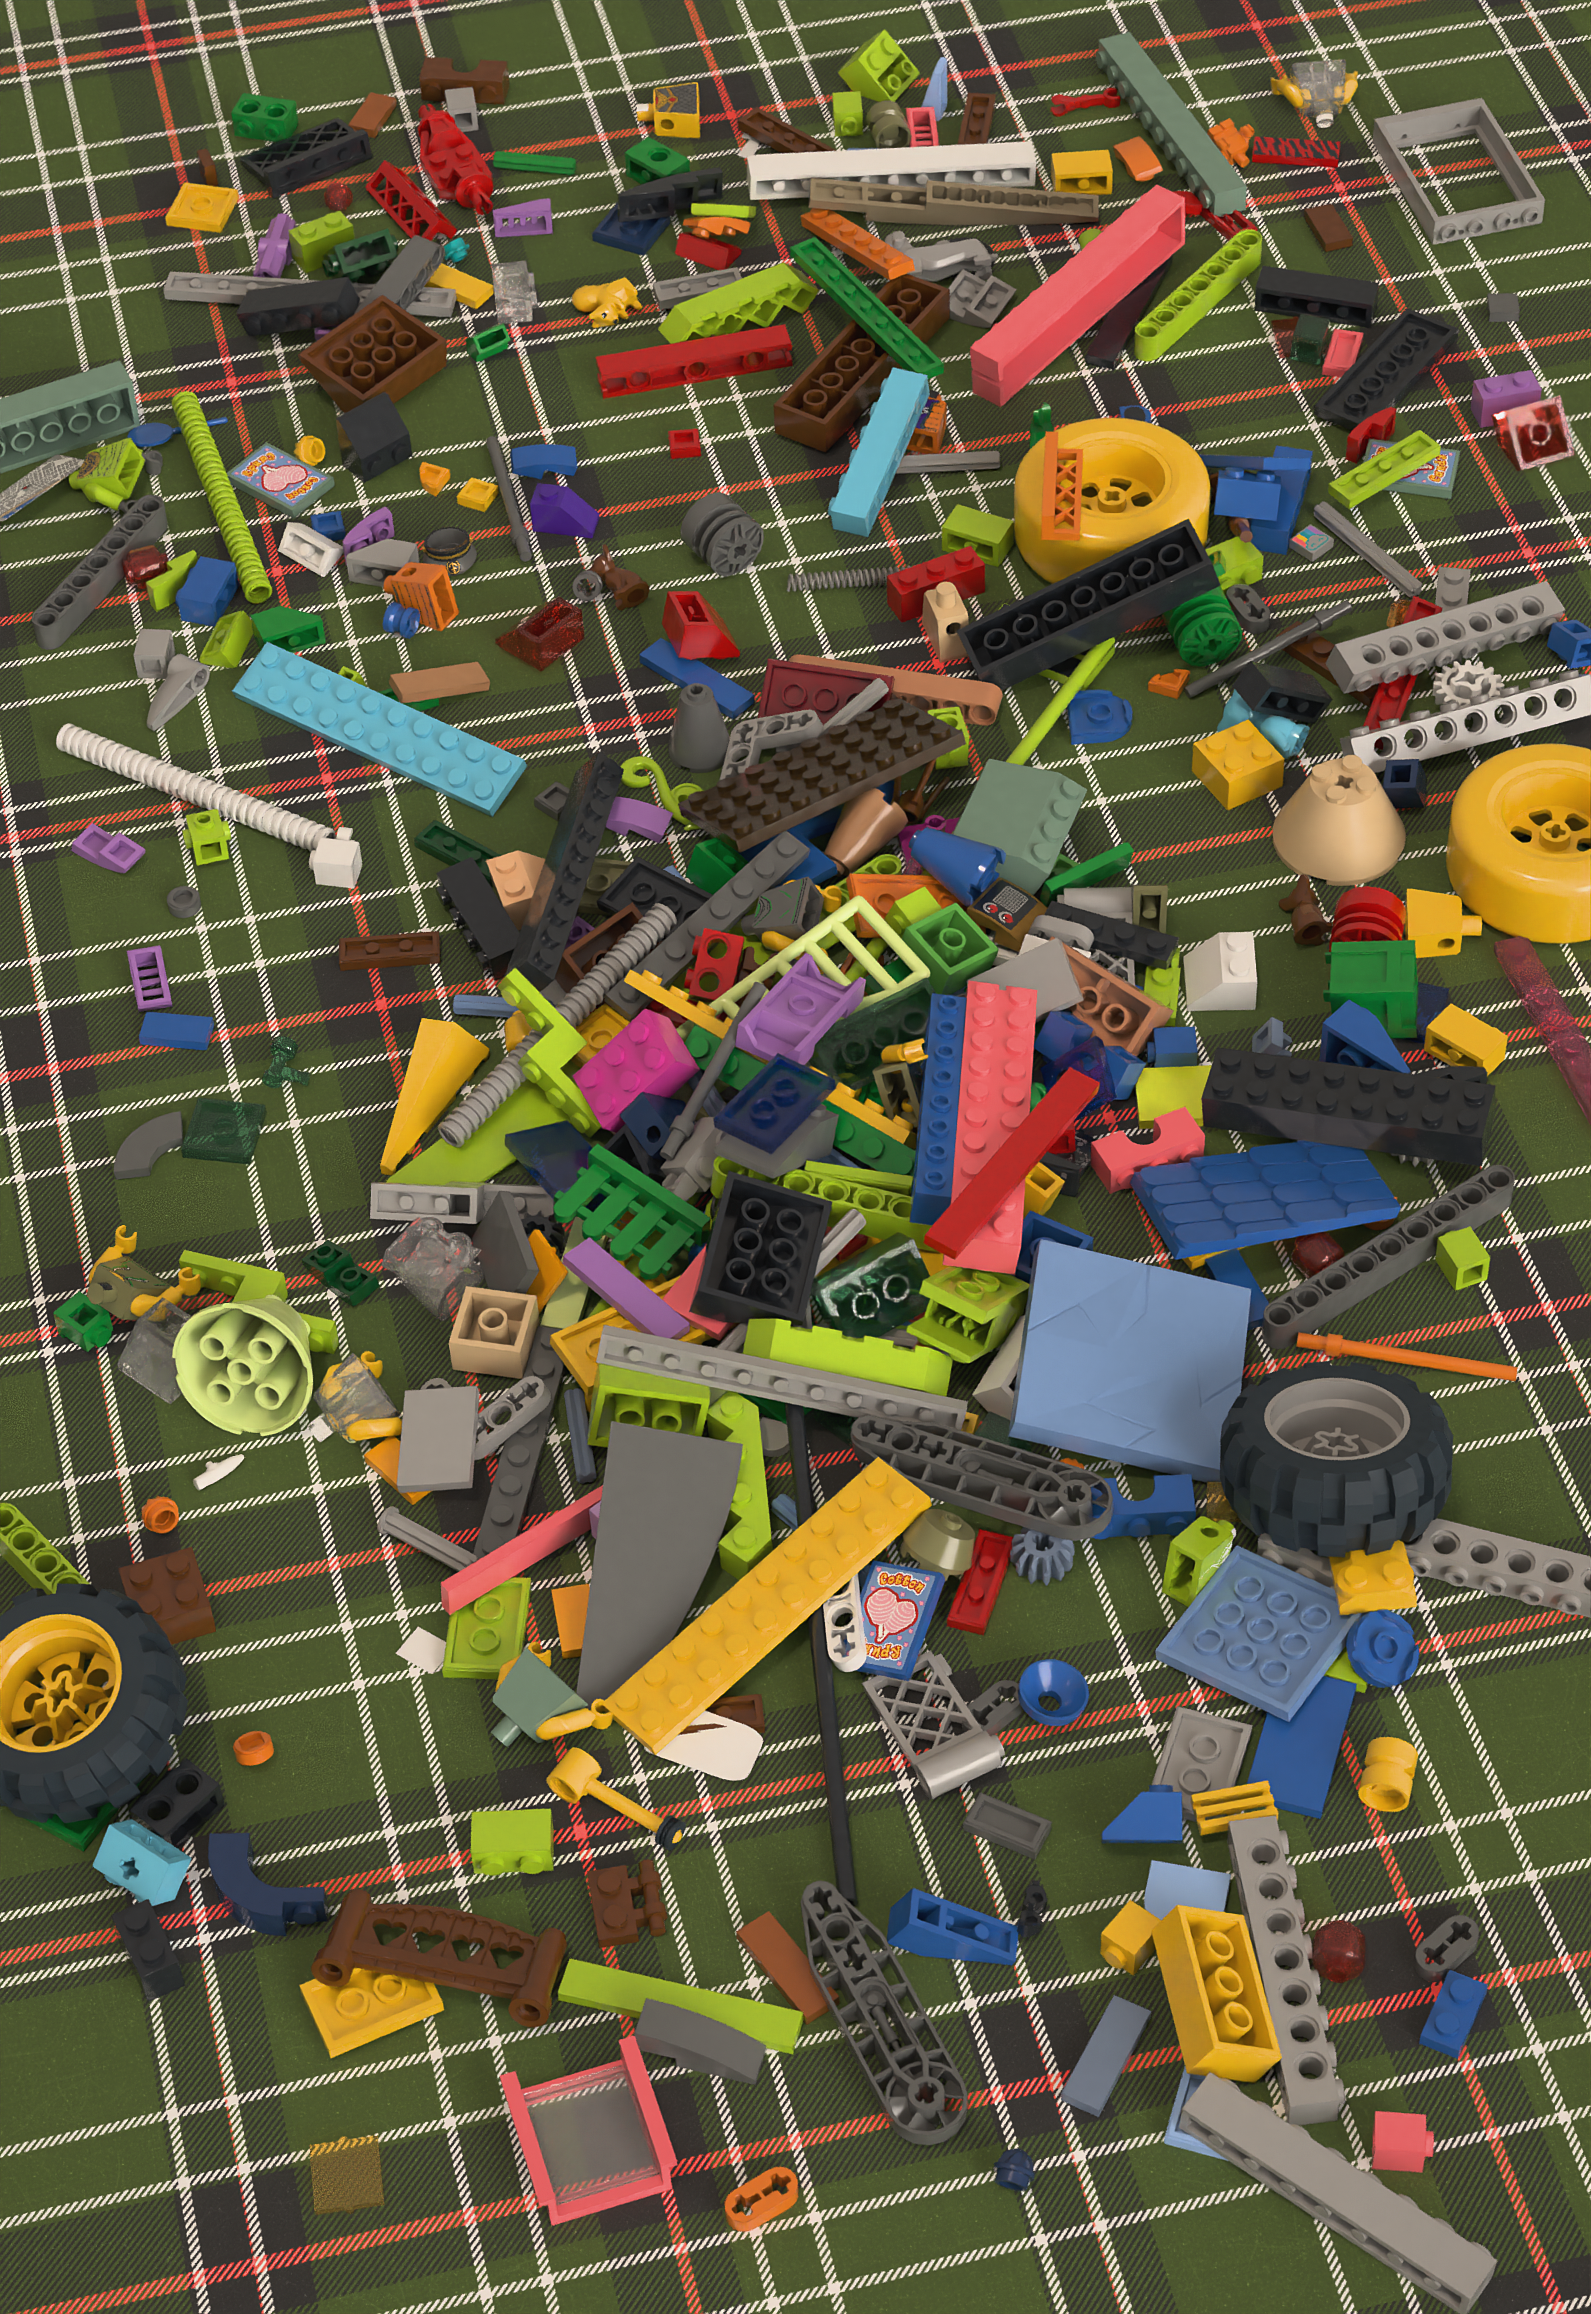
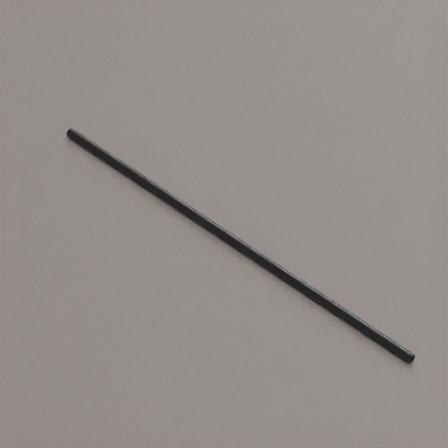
[784,1325,858,1906]

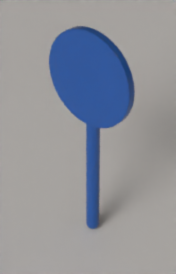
[128,417,228,447]

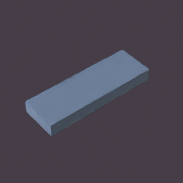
[1061,1995,1151,2117]

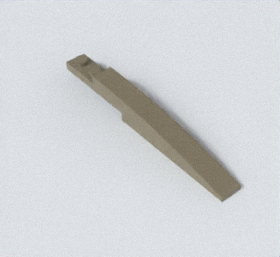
[809,178,1099,225]

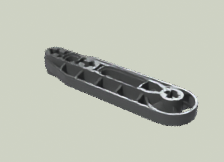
[850,1415,1114,1541]
[801,1881,968,2145]

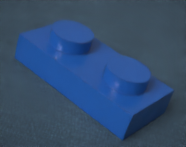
[1419,1970,1488,2059]

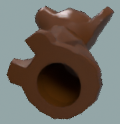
[588,544,650,610]
[1279,874,1333,946]

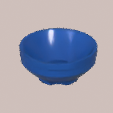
[1018,1659,1089,1726]

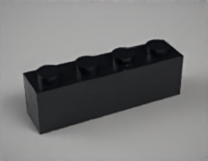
[1254,266,1379,328]
[236,277,360,336]
[435,857,520,981]

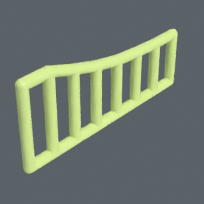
[676,896,930,1094]

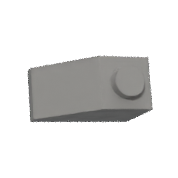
[346,539,419,587]

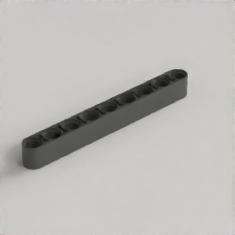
[1262,1165,1515,1349]

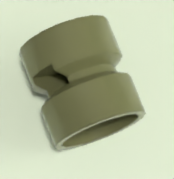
[866,100,911,149]

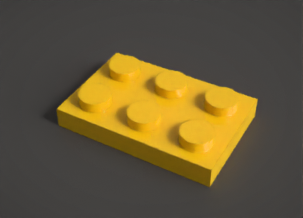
[299,1968,444,2058]

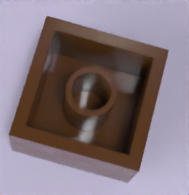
[118,1547,216,1644]

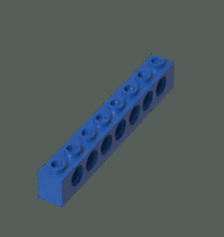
[909,993,966,1225]

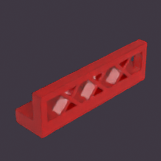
[365,160,458,241]

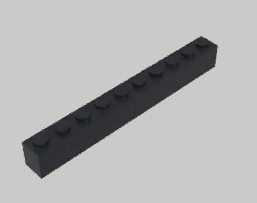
[504,751,624,992]

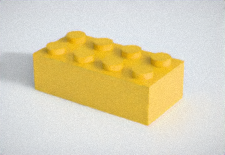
[1151,1905,1282,2083]

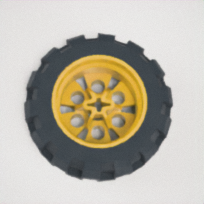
[0,1584,188,1823]

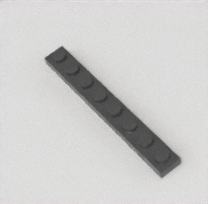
[605,830,810,1022]
[473,1326,566,1559]

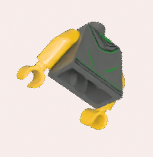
[741,876,842,975]

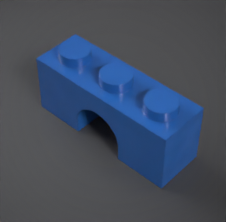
[1034,1011,1146,1102]
[1091,1474,1196,1539]

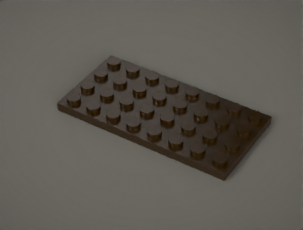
[678,698,966,853]

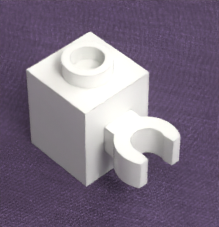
[309,827,362,889]

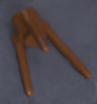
[890,758,950,825]

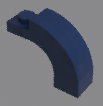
[208,1833,329,1936]

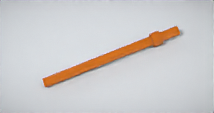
[1296,1332,1518,1381]

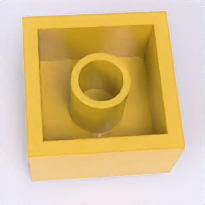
[1192,720,1284,811]

